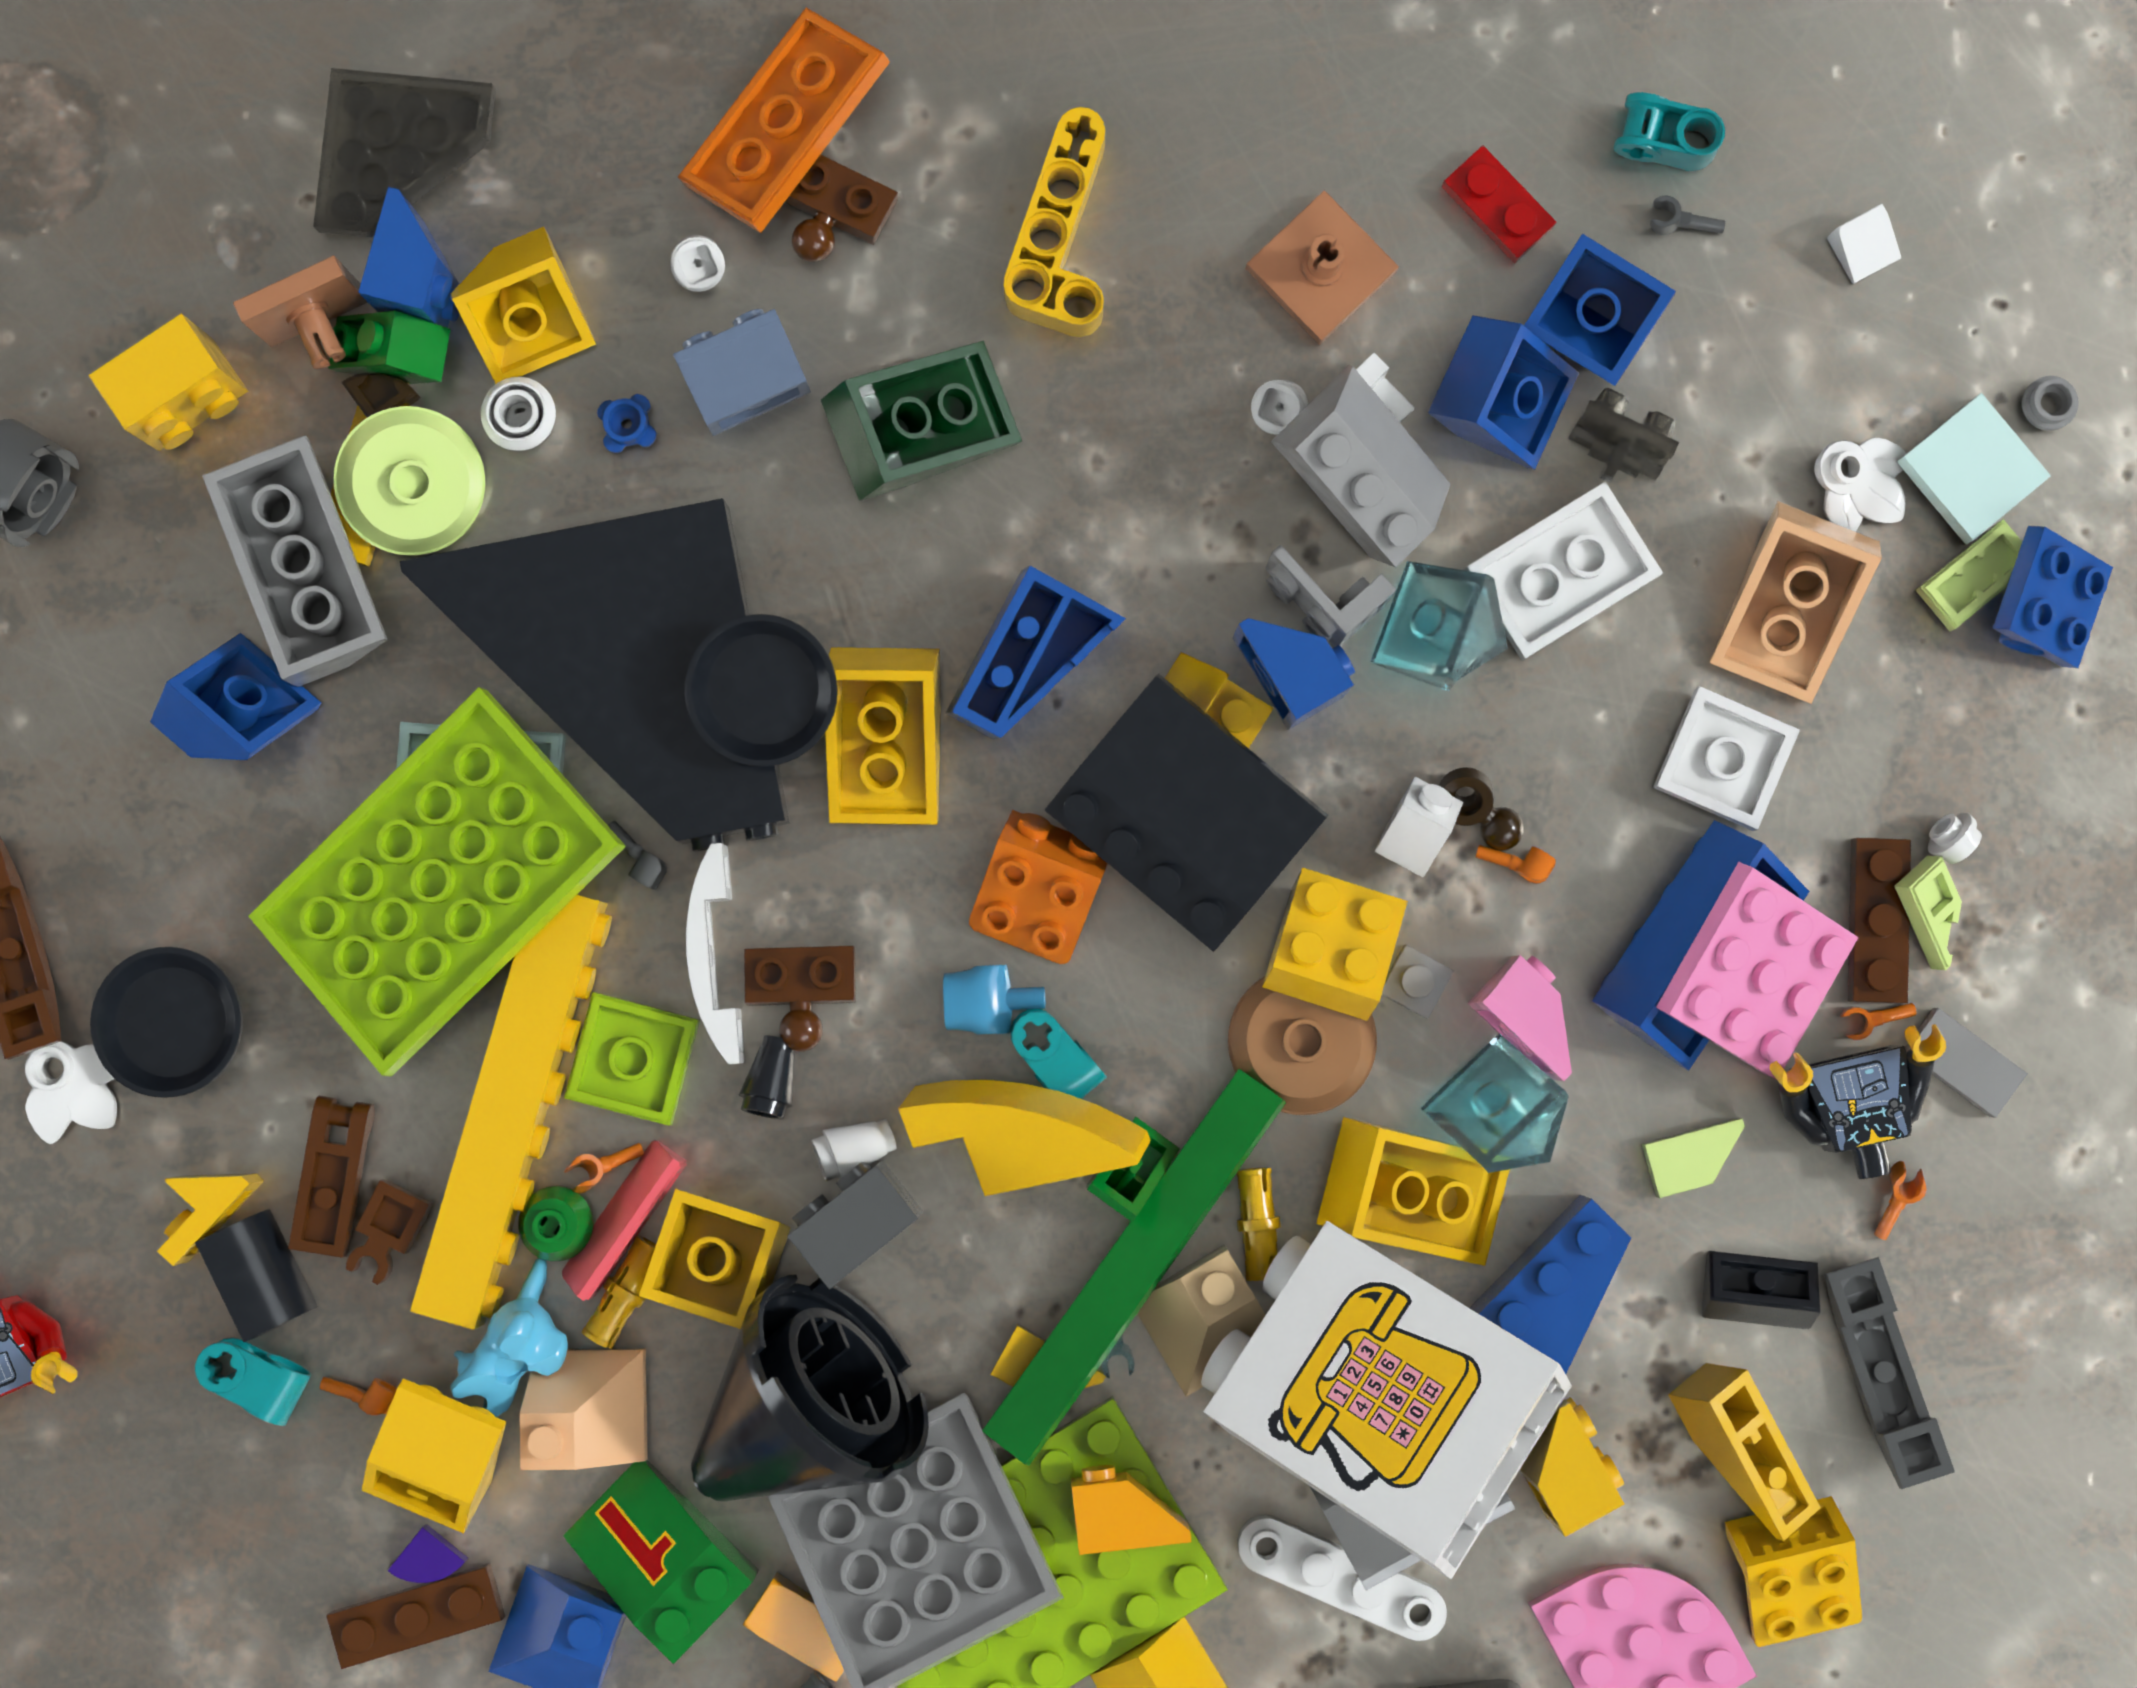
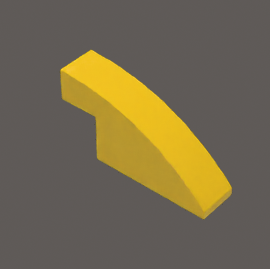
[898,1079,1151,1196]

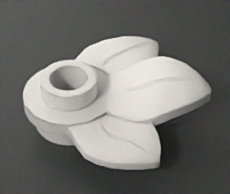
[1814,438,1906,532]
[25,1041,117,1144]

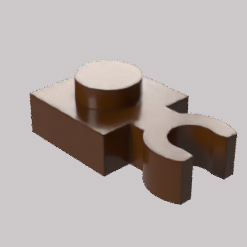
[346,1179,434,1285]

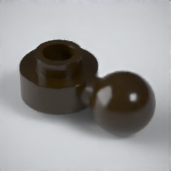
[1439,767,1524,850]

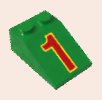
[563,1460,759,1664]

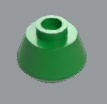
[518,1186,594,1262]

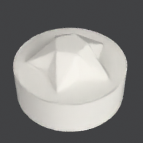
[670,235,725,292]
[1251,380,1308,435]

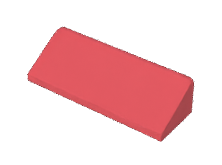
[562,1140,687,1301]

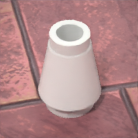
[811,1118,897,1181]

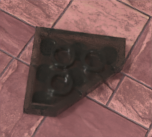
[313,68,496,237]

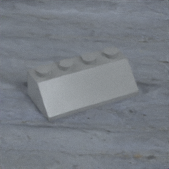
[202,435,388,687]

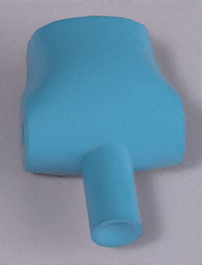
[943,965,1046,1035]

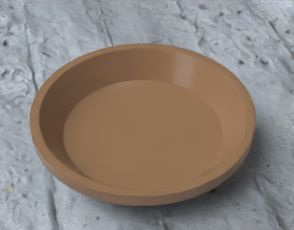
[1228,976,1377,1115]

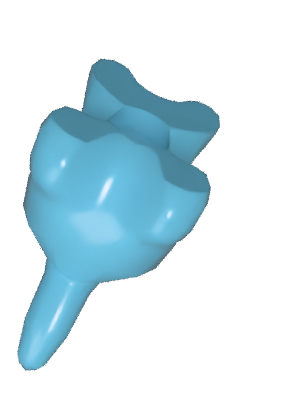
[450,1258,568,1417]

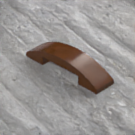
[0,836,61,1060]

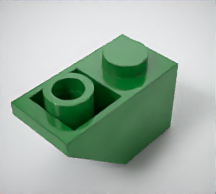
[328,311,451,384]

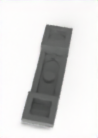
[1824,1257,1955,1489]

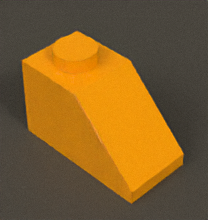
[1071,1465,1192,1555]

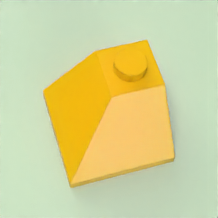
[451,226,596,384]

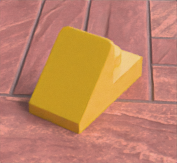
[1165,652,1274,748]
[157,1173,264,1266]

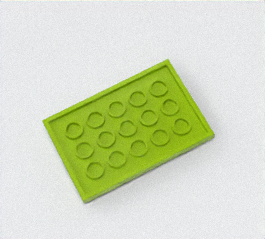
[248,687,626,1077]
[897,1396,1228,1688]

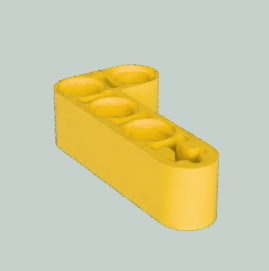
[1003,107,1105,337]

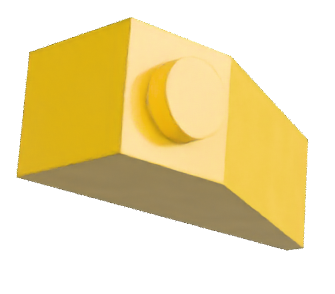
[1668,1363,1821,1541]

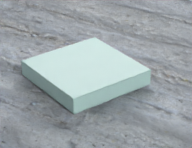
[1897,393,2051,545]

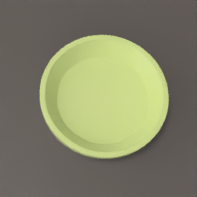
[333,406,485,556]

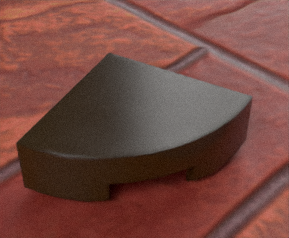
[341,373,421,417]

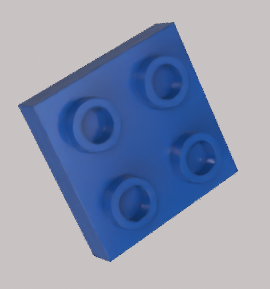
[1993,526,2113,668]

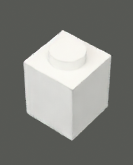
[1375,777,1463,877]

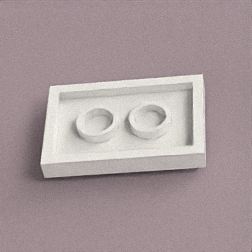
[1464,482,1663,661]

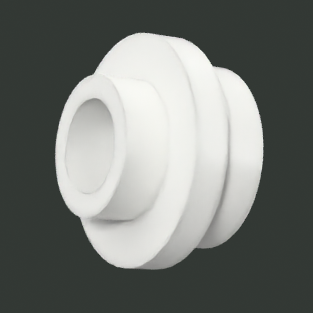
[1928,813,1982,864]

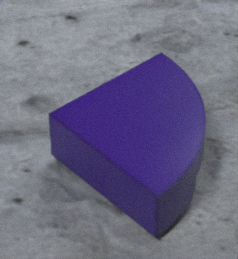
[388,1524,469,1583]

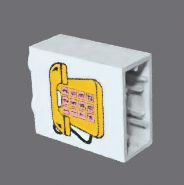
[1201,1221,1572,1579]

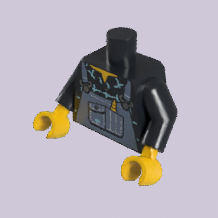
[1770,1024,1946,1179]

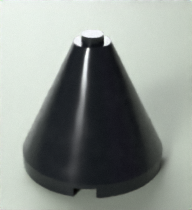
[691,1274,929,1502]

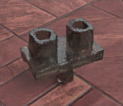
[1568,388,1679,483]

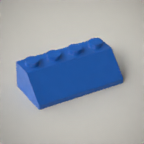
[1592,820,1810,1071]

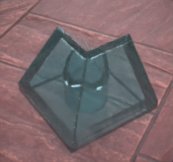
[1370,561,1508,691]
[1421,1033,1569,1173]

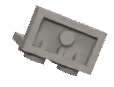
[1265,545,1396,646]

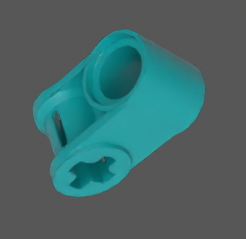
[1614,92,1725,171]
[1010,1009,1107,1099]
[195,1337,311,1426]

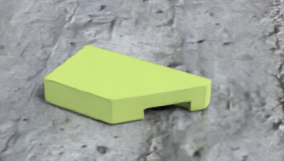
[1894,855,1962,971]
[1641,1118,1745,1198]

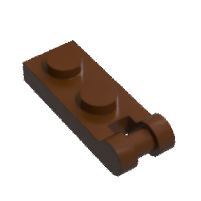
[288,1095,375,1258]

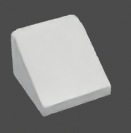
[1827,204,1901,285]

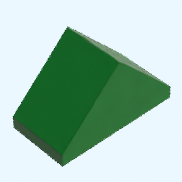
[1086,1117,1180,1222]

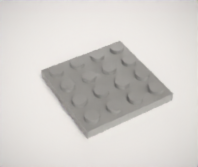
[768,1393,1064,1688]

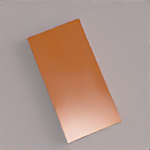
[678,7,890,233]

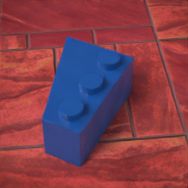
[945,566,1126,739]
[1470,1195,1631,1374]

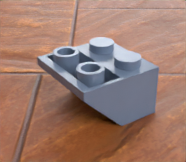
[673,309,811,436]

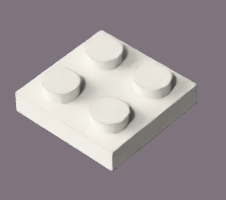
[1653,686,1800,831]

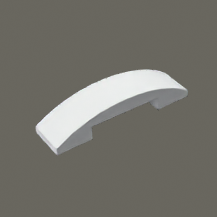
[686,843,745,1064]

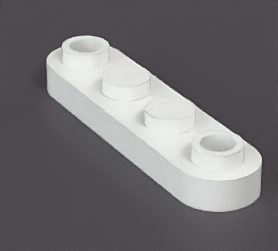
[1237,1515,1447,1641]

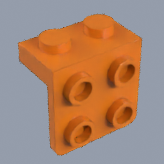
[969,809,1108,964]

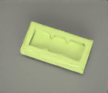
[1915,519,2022,632]

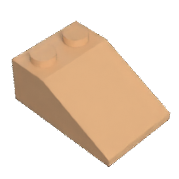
[1710,501,1882,704]

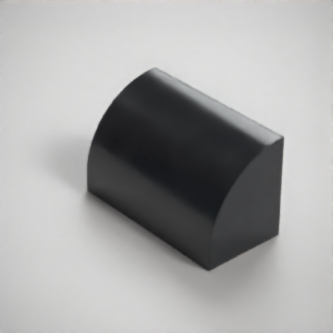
[195,1209,318,1342]

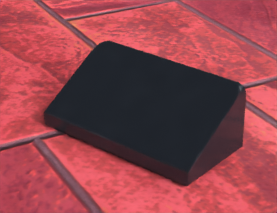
[1702,1251,1820,1329]

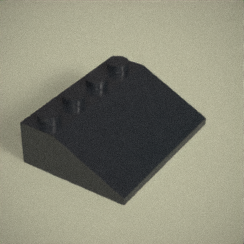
[1045,674,1328,952]

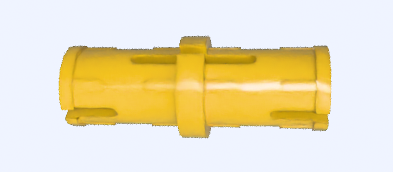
[1236,1167,1281,1281]
[581,1235,656,1349]

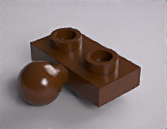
[785,154,898,262]
[744,946,856,1052]

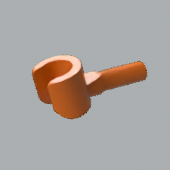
[1475,845,1556,884]
[1840,1003,1916,1040]
[564,1143,644,1194]
[1874,1161,1927,1240]
[319,1377,397,1415]

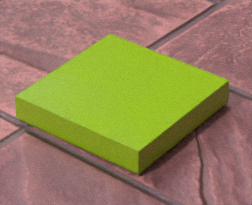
[564,992,700,1126]

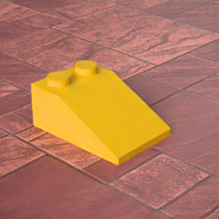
[825,647,941,825]
[1316,1117,1512,1266]

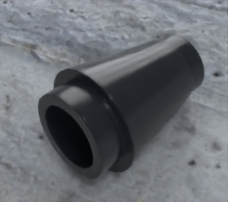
[739,1035,795,1120]

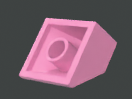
[1468,955,1572,1081]

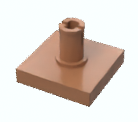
[1245,190,1399,345]
[233,255,368,369]

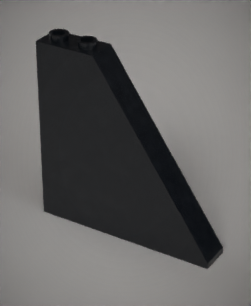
[400,498,790,852]

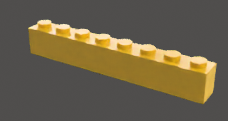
[410,895,612,1330]

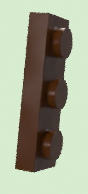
[1848,838,1911,1003]
[326,1563,505,1669]

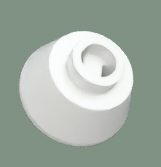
[481,377,556,451]

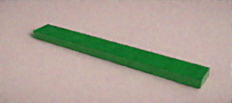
[983,1069,1286,1466]

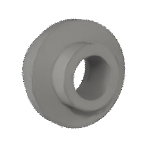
[2022,376,2078,431]

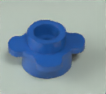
[597,394,657,453]

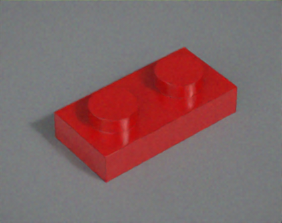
[1441,145,1557,264]

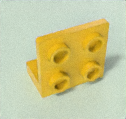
[1725,1496,1862,1647]

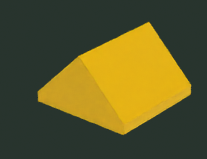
[1090,1617,1228,1688]

